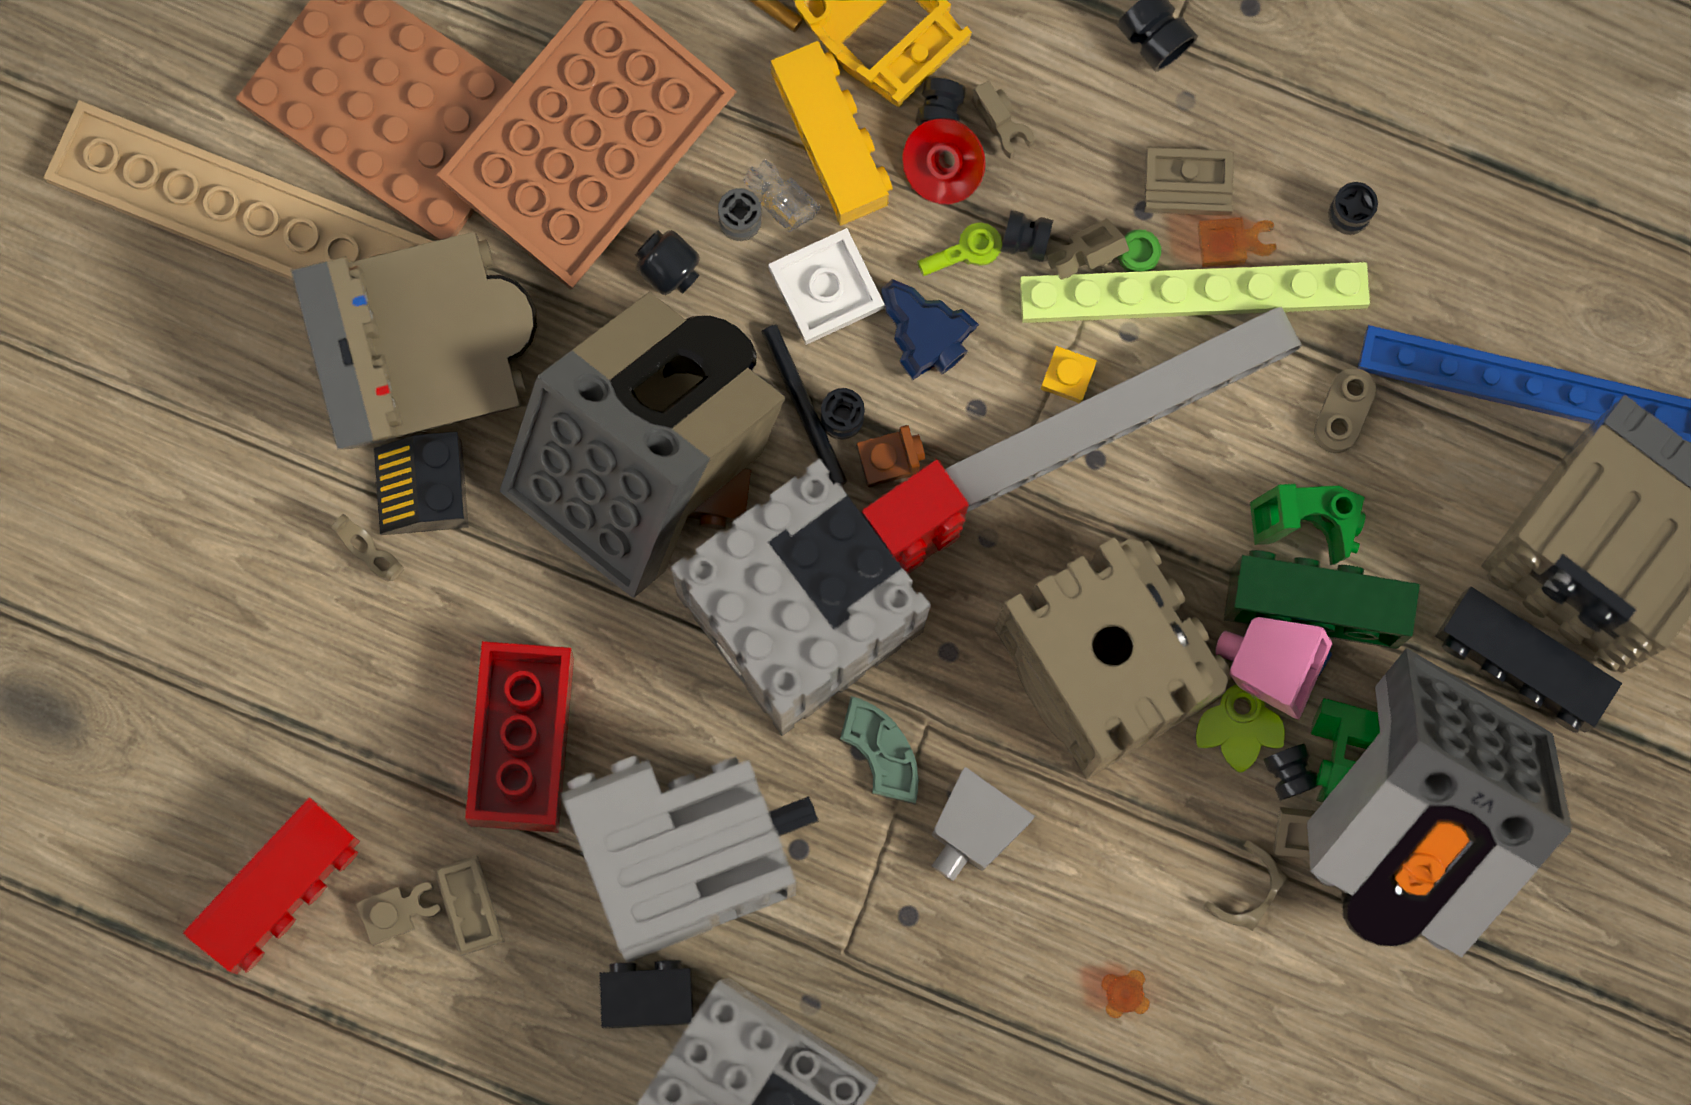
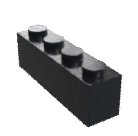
[1435,586,1622,733]

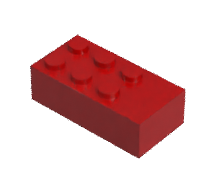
[861,459,969,575]
[465,641,574,833]

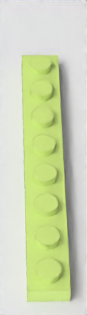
[1020,262,1370,323]

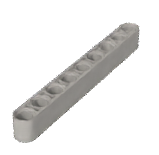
[945,307,1302,512]

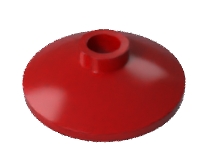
[903,118,986,205]

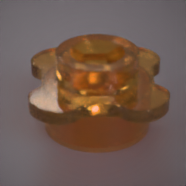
[1101,970,1150,1018]

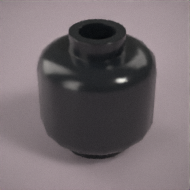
[635,230,700,295]

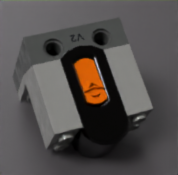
[1307,648,1572,957]

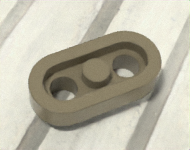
[1314,368,1376,453]

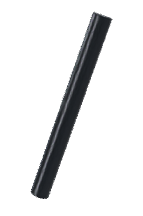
[761,325,848,486]

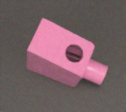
[1216,617,1332,720]

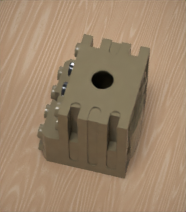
[994,537,1232,779]

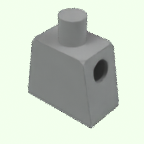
[932,767,1035,881]

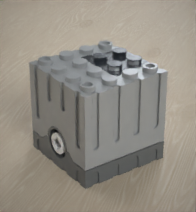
[671,459,930,736]

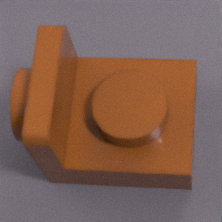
[856,425,925,487]

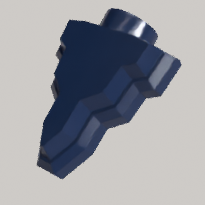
[881,279,979,380]

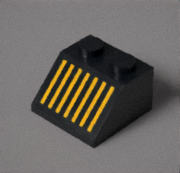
[374,431,469,536]

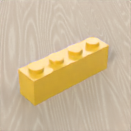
[771,41,893,226]

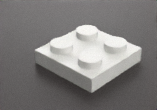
[768,228,885,345]

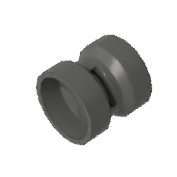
[718,188,762,241]

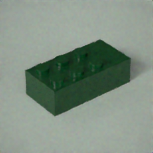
[1223,550,1420,649]

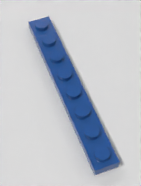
[1358,325,1691,443]

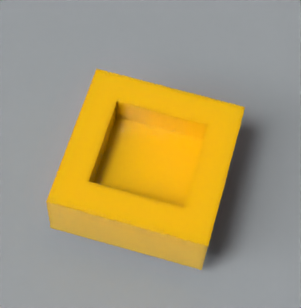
[1041,346,1097,403]

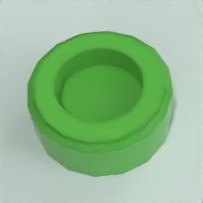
[1117,230,1161,272]

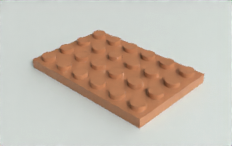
[236,0,514,241]
[436,0,737,290]

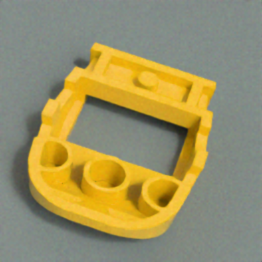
[794,0,972,108]

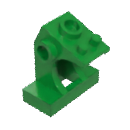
[1250,484,1366,565]
[1310,698,1380,803]

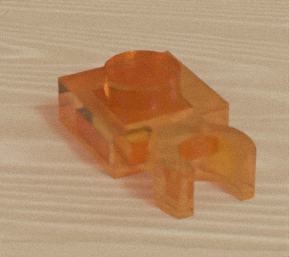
[1197,217,1277,267]

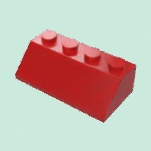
[183,797,360,974]

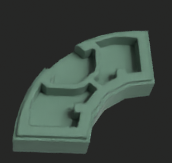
[840,696,918,805]

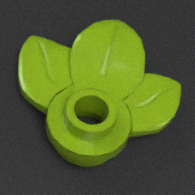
[1196,685,1285,773]

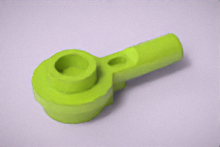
[917,222,1002,277]

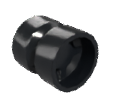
[1117,0,1198,72]

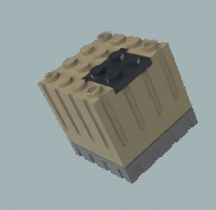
[1481,395,1691,673]

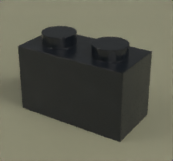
[599,960,694,1029]

